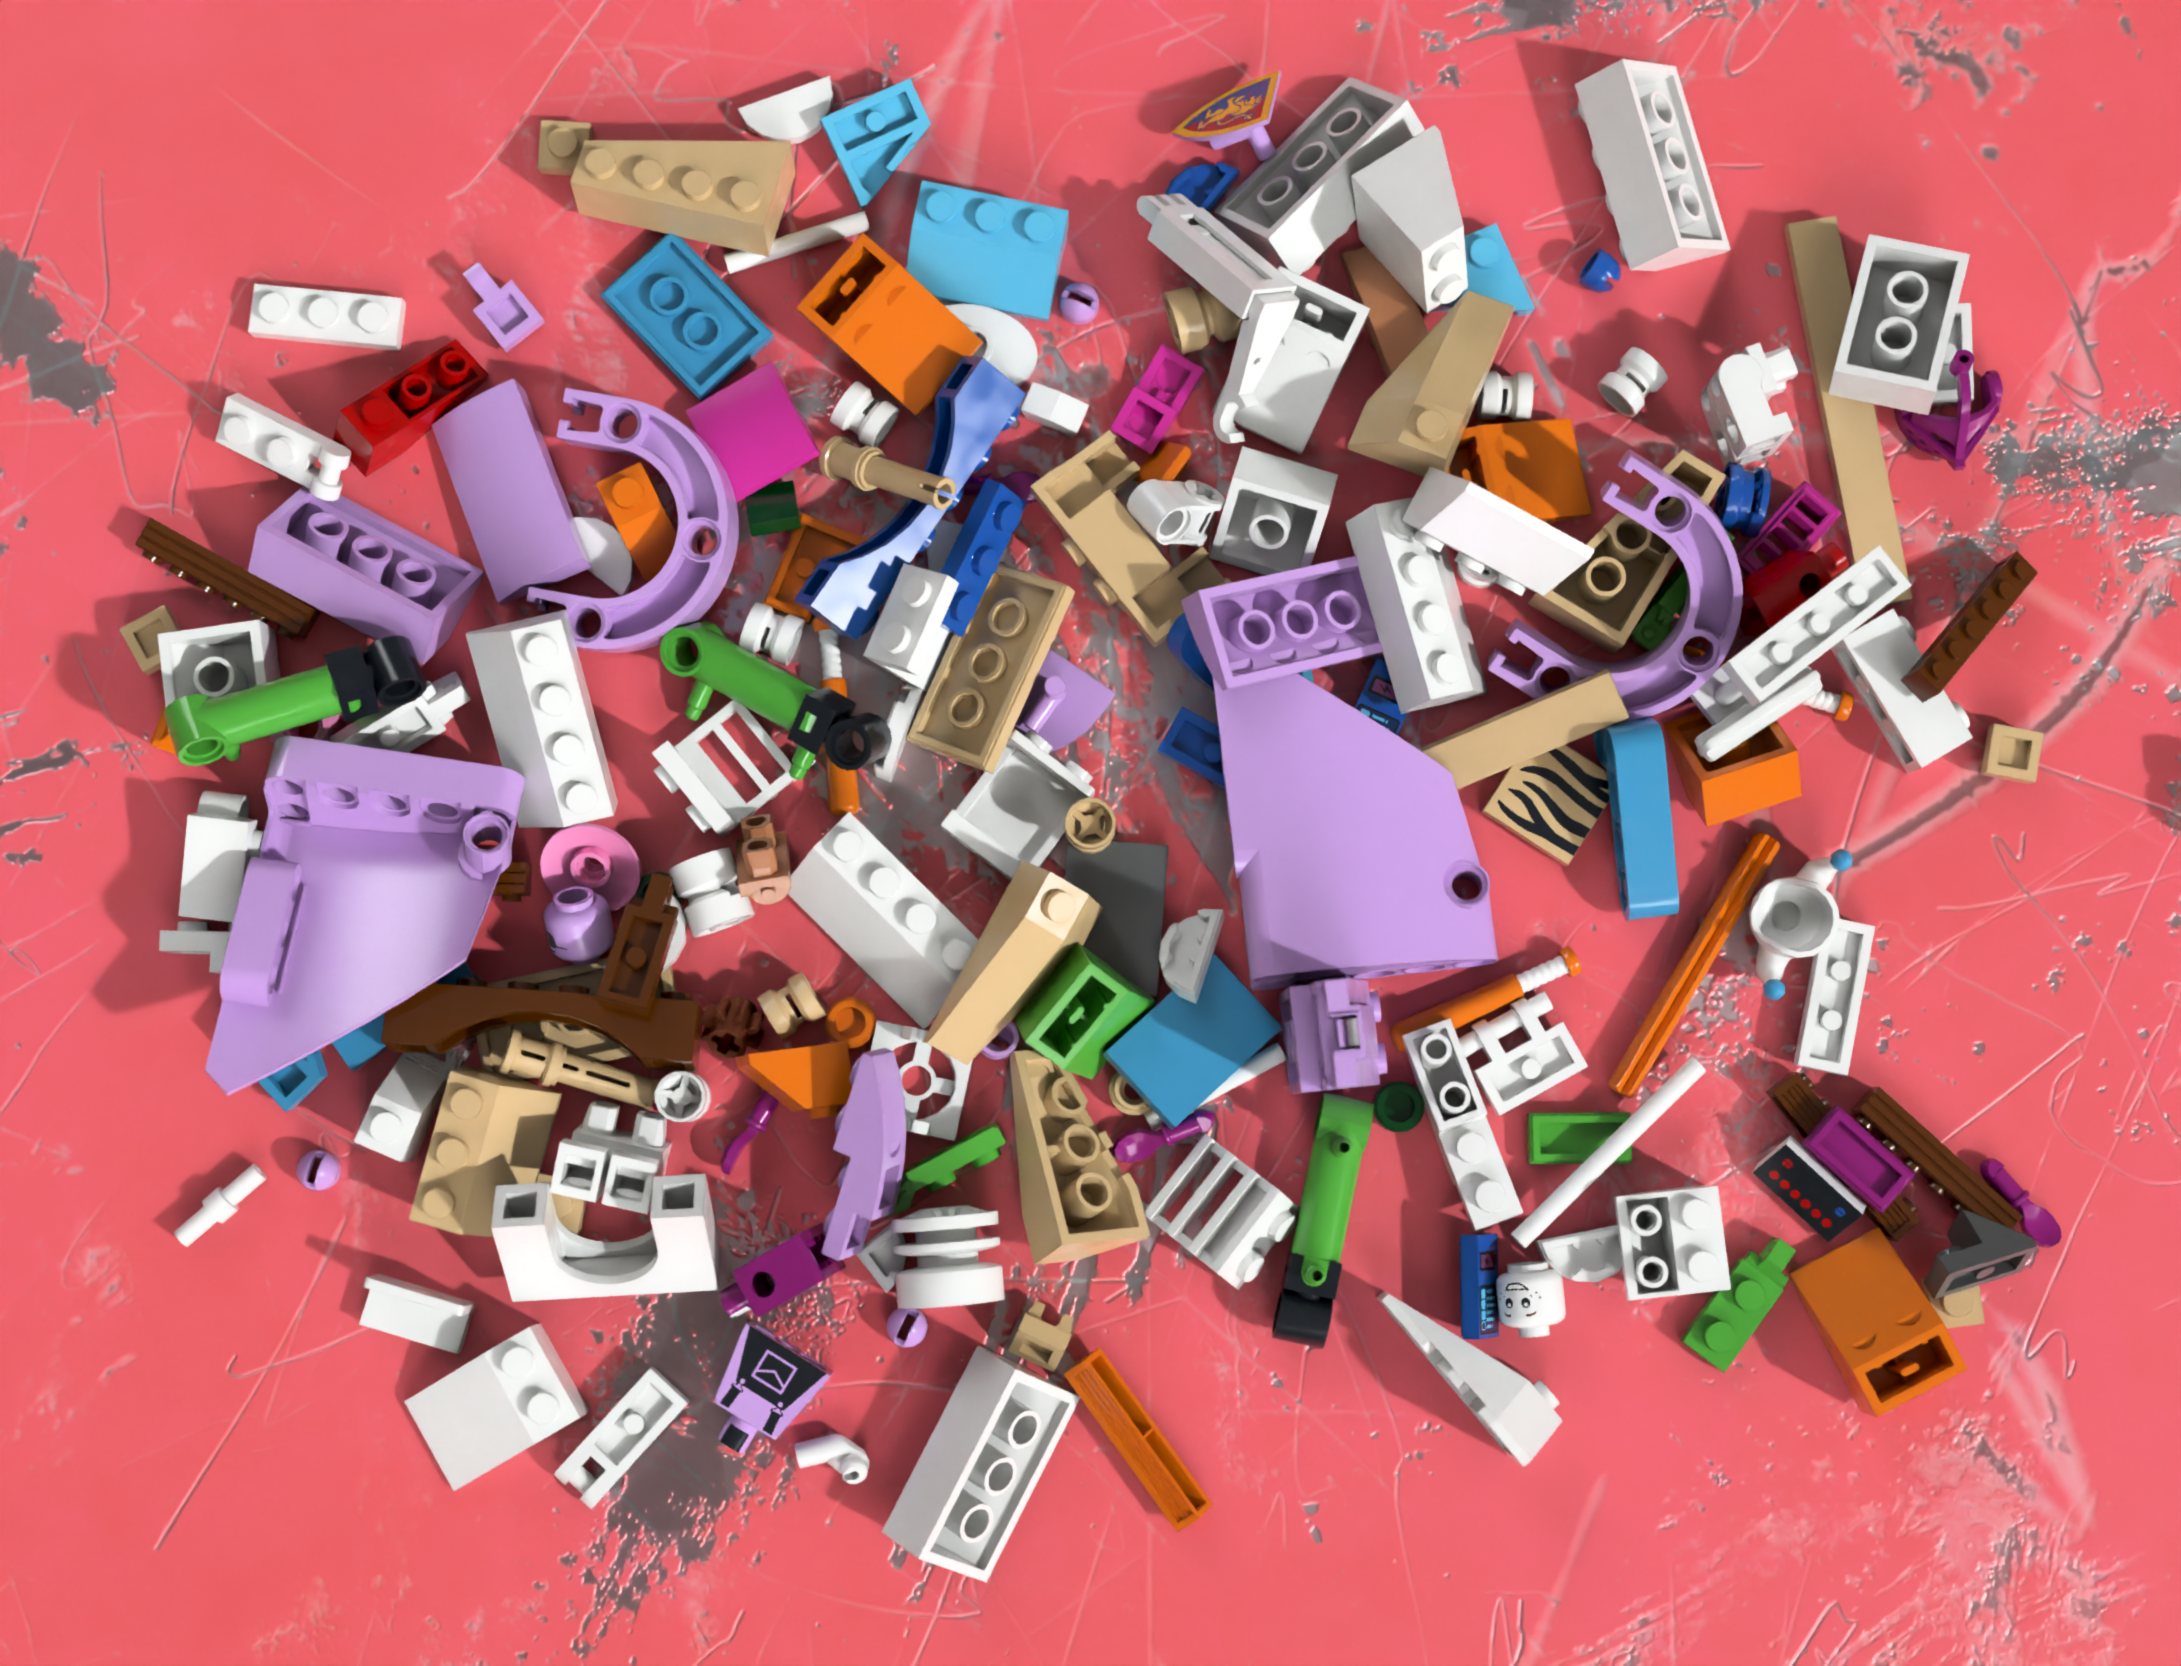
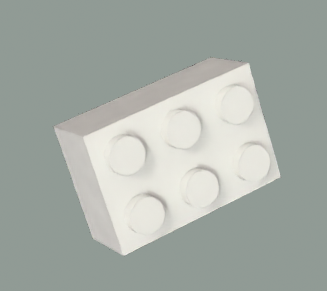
[1828,234,1970,415]

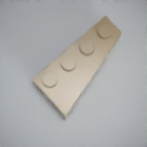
[570,140,796,257]
[1527,449,1726,655]

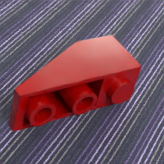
[333,339,489,477]

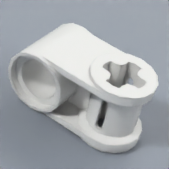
[1127,479,1225,547]

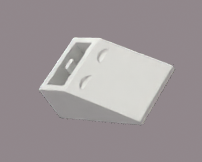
[1212,266,1370,455]

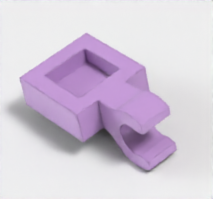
[462,262,545,353]

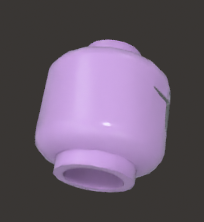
[543,886,615,966]

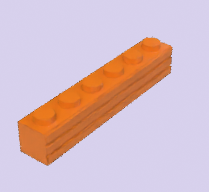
[1064,1347,1213,1532]

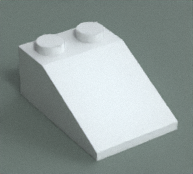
[404,1323,590,1491]

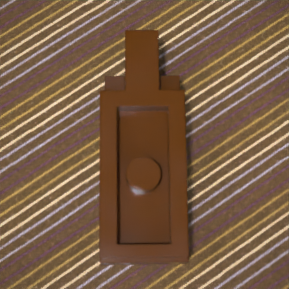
[596,872,679,1017]

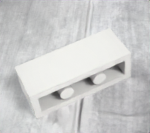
[1830,608,1973,774]

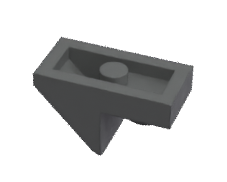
[1923,1210,2037,1300]

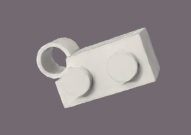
[178,790,264,923]

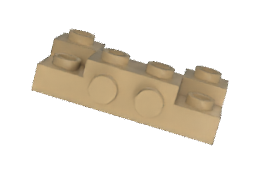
[1030,430,1232,648]

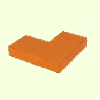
[763,513,867,625]

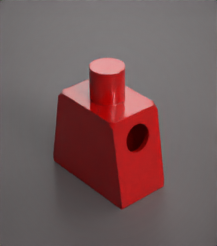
[1739,542,1849,637]

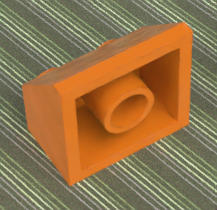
[1663,711,1802,827]

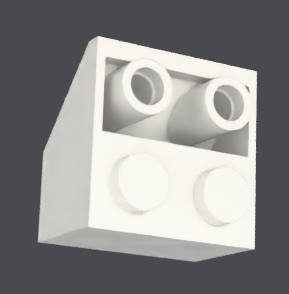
[1614,1185,1731,1301]

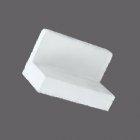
[359,1274,476,1354]

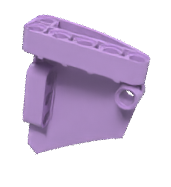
[1212,673,1498,990]
[205,736,525,1096]

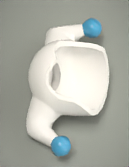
[1749,849,1853,1000]

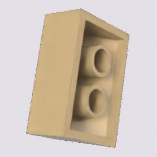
[409,1064,563,1237]

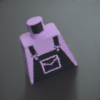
[714,1321,834,1454]

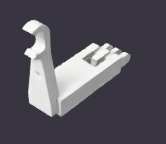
[1137,193,1300,444]

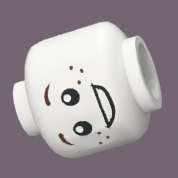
[1496,1261,1566,1337]

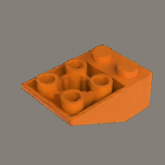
[796,232,983,417]
[1447,418,1592,524]
[1788,1227,1968,1417]

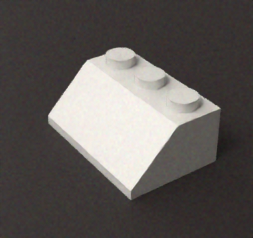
[1401,466,1594,596]

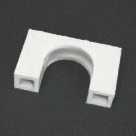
[491,1174,720,1302]

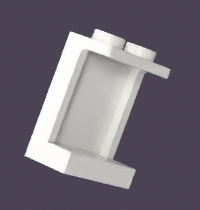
[941,729,1095,881]

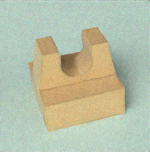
[1008,1301,1073,1372]

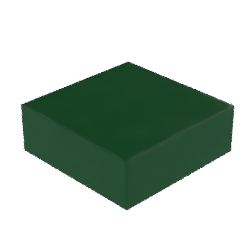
[745,480,801,537]

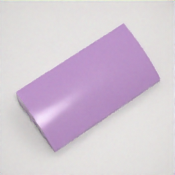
[431,378,592,606]
[1181,556,1384,691]

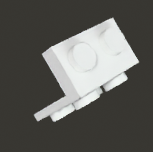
[863,563,959,692]

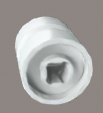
[669,848,755,938]

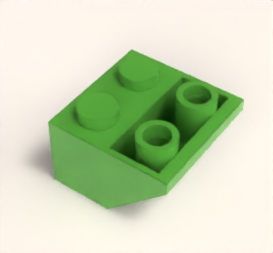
[1014,943,1156,1079]

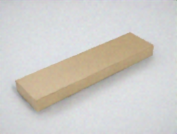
[1421,668,1629,790]

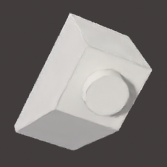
[354,1053,449,1162]

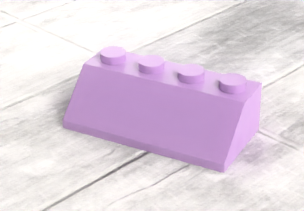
[248,486,485,665]

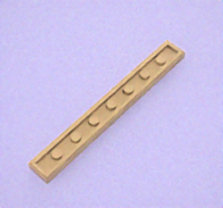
[1784,216,1912,605]

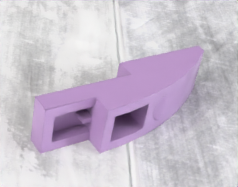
[821,1048,906,1261]

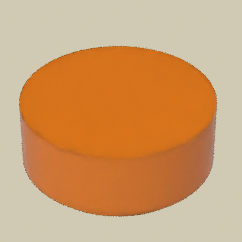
[825,997,877,1049]

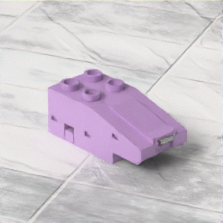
[1278,978,1387,1095]

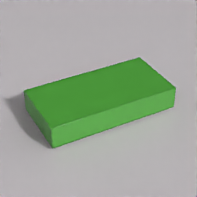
[1527,1112,1632,1164]

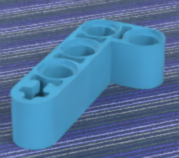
[1593,716,1679,921]

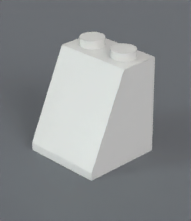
[1351,125,1468,314]

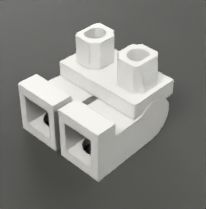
[1700,342,1798,467]
[550,1099,672,1214]

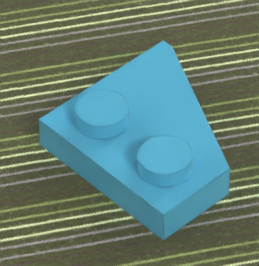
[820,78,931,209]
[1432,223,1535,316]

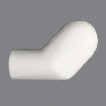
[795,1434,870,1484]

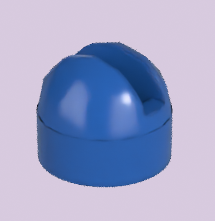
[1578,248,1621,293]

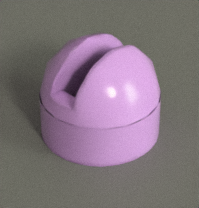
[1060,282,1099,325]
[981,1021,1019,1060]
[296,1150,341,1191]
[886,1308,928,1348]

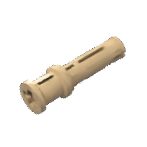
[819,436,956,510]
[499,1028,659,1110]

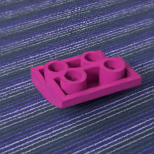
[686,361,820,502]

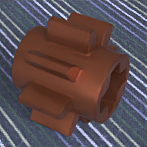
[700,995,765,1058]

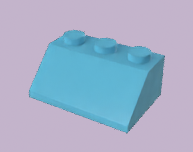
[906,180,1069,322]

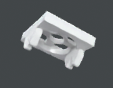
[870,1020,973,1141]

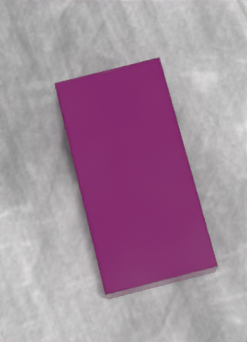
[1800,1106,1916,1213]

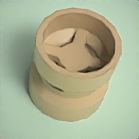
[1065,798,1116,854]
[757,971,827,1040]

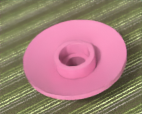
[540,823,641,912]

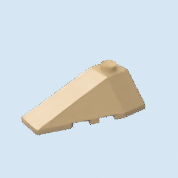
[1348,290,1515,477]
[923,861,1103,1065]
[1009,1050,1150,1265]

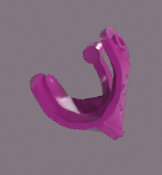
[1894,350,2003,471]

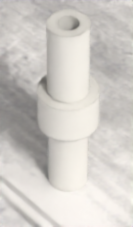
[174,1164,267,1247]

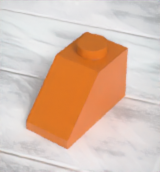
[595,461,677,584]
[736,1042,852,1120]

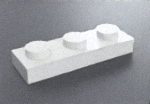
[248,284,406,351]
[1793,919,1875,1076]

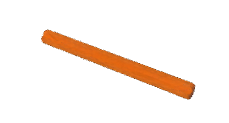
[1609,832,1780,1098]

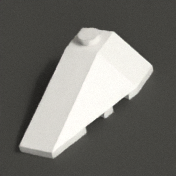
[1376,1291,1563,1467]

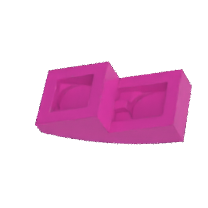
[1110,344,1206,455]

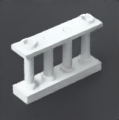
[1689,545,1912,726]

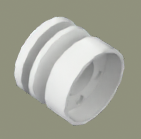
[891,1205,1005,1309]

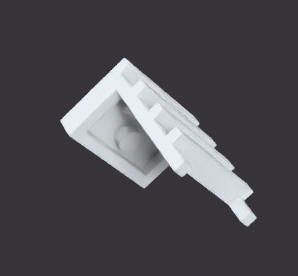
[652,700,816,839]
[1141,1131,1299,1290]

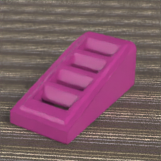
[1737,481,1842,575]

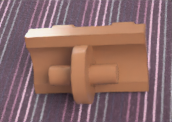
[736,814,792,905]

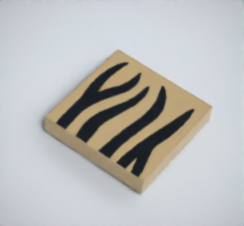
[1481,745,1610,866]

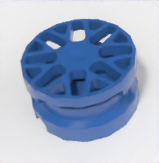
[1714,462,1771,538]

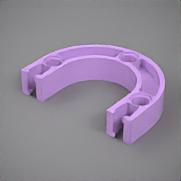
[524,388,739,653]
[1488,448,1743,722]

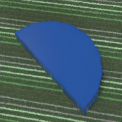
[1165,162,1240,214]

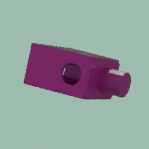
[719,1222,846,1319]

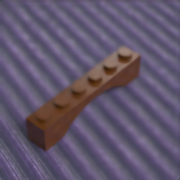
[381,978,704,1072]

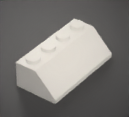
[1575,59,1731,271]
[1214,77,1425,275]
[1345,497,1489,714]
[466,610,618,828]
[788,812,978,1030]
[882,1345,1080,1582]

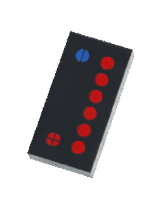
[1752,1135,1867,1242]

